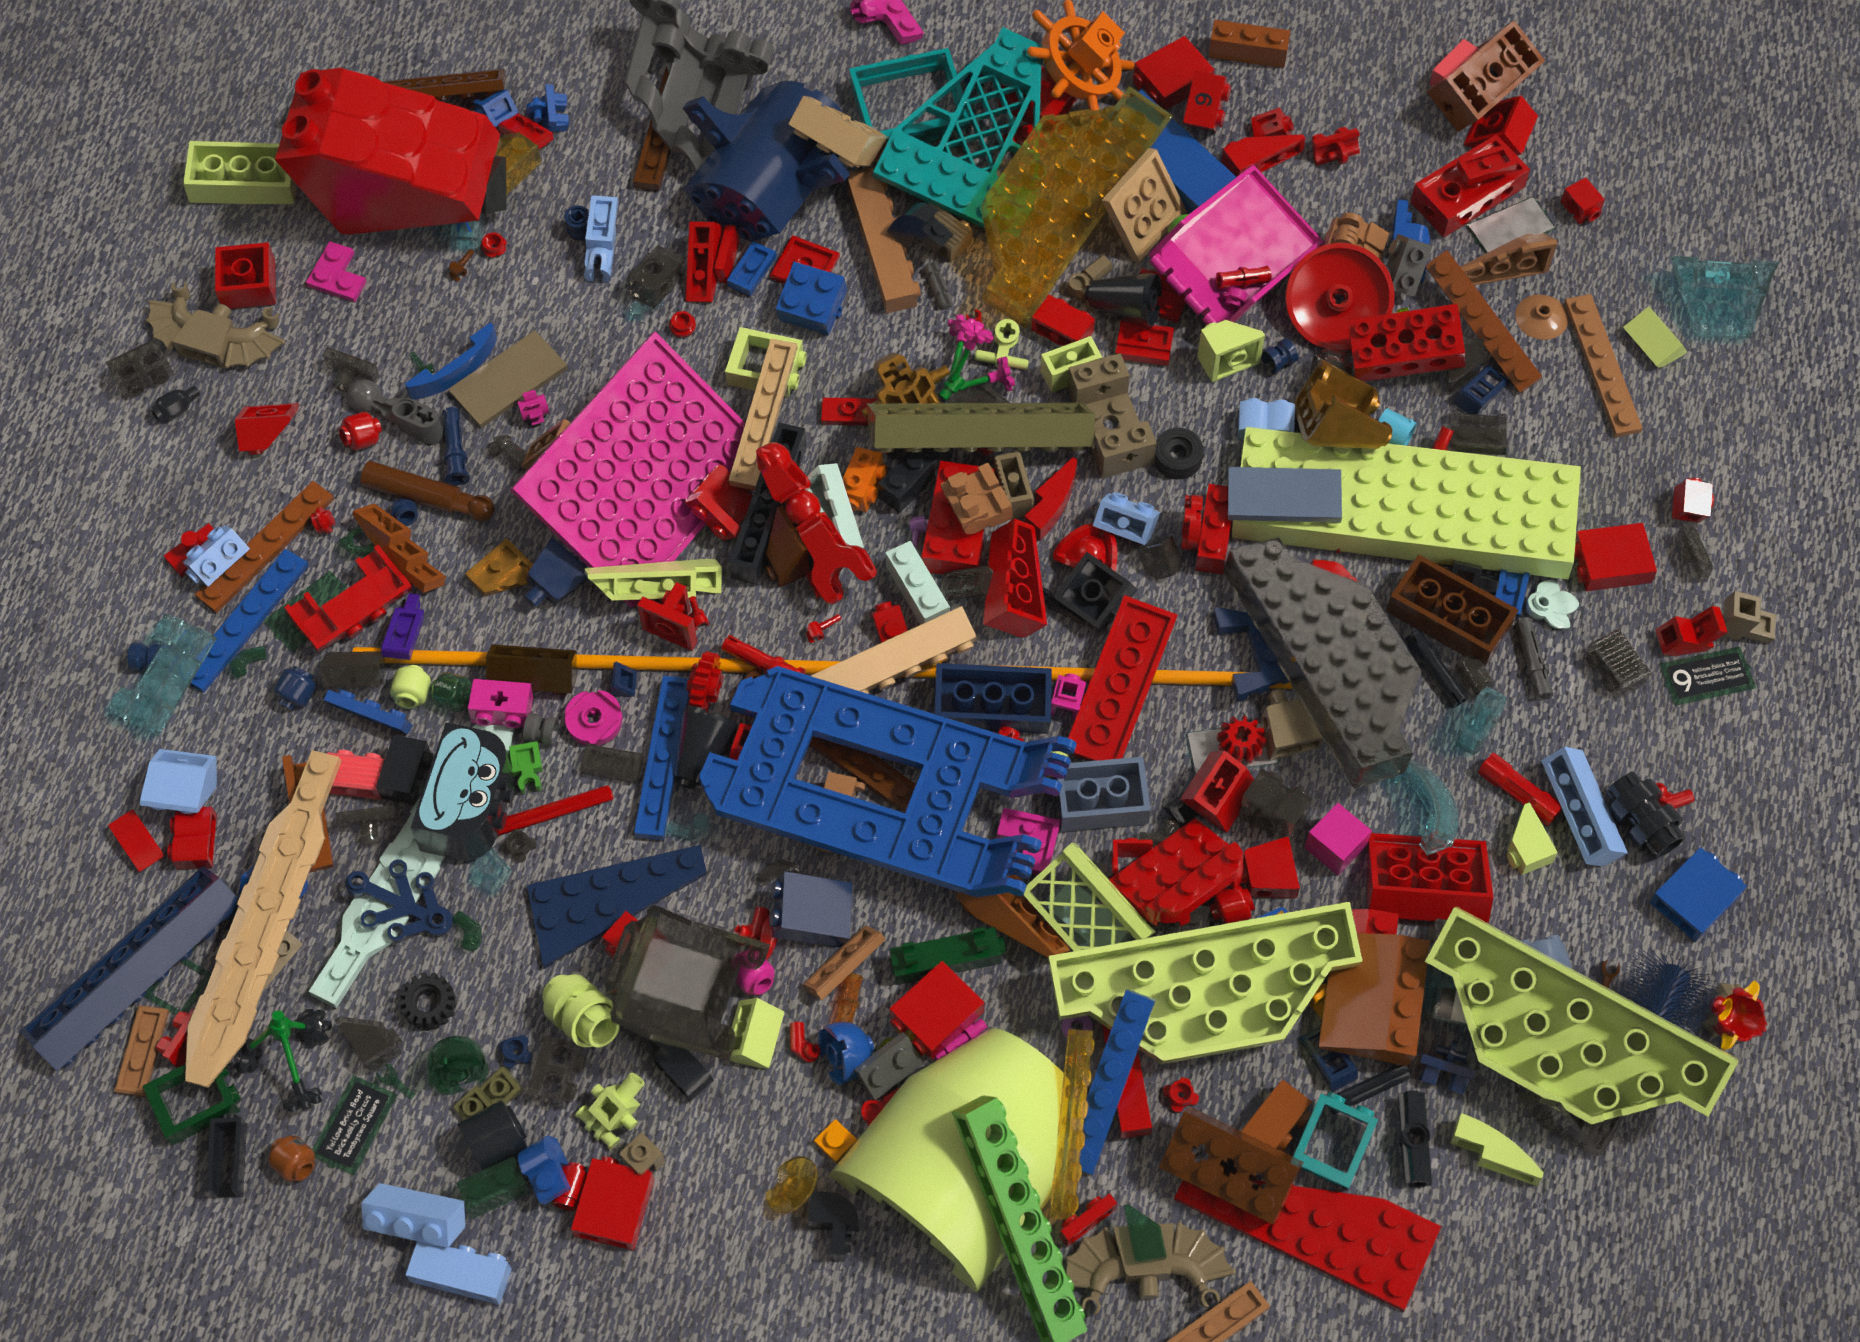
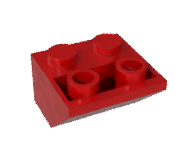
[1180,750,1257,833]

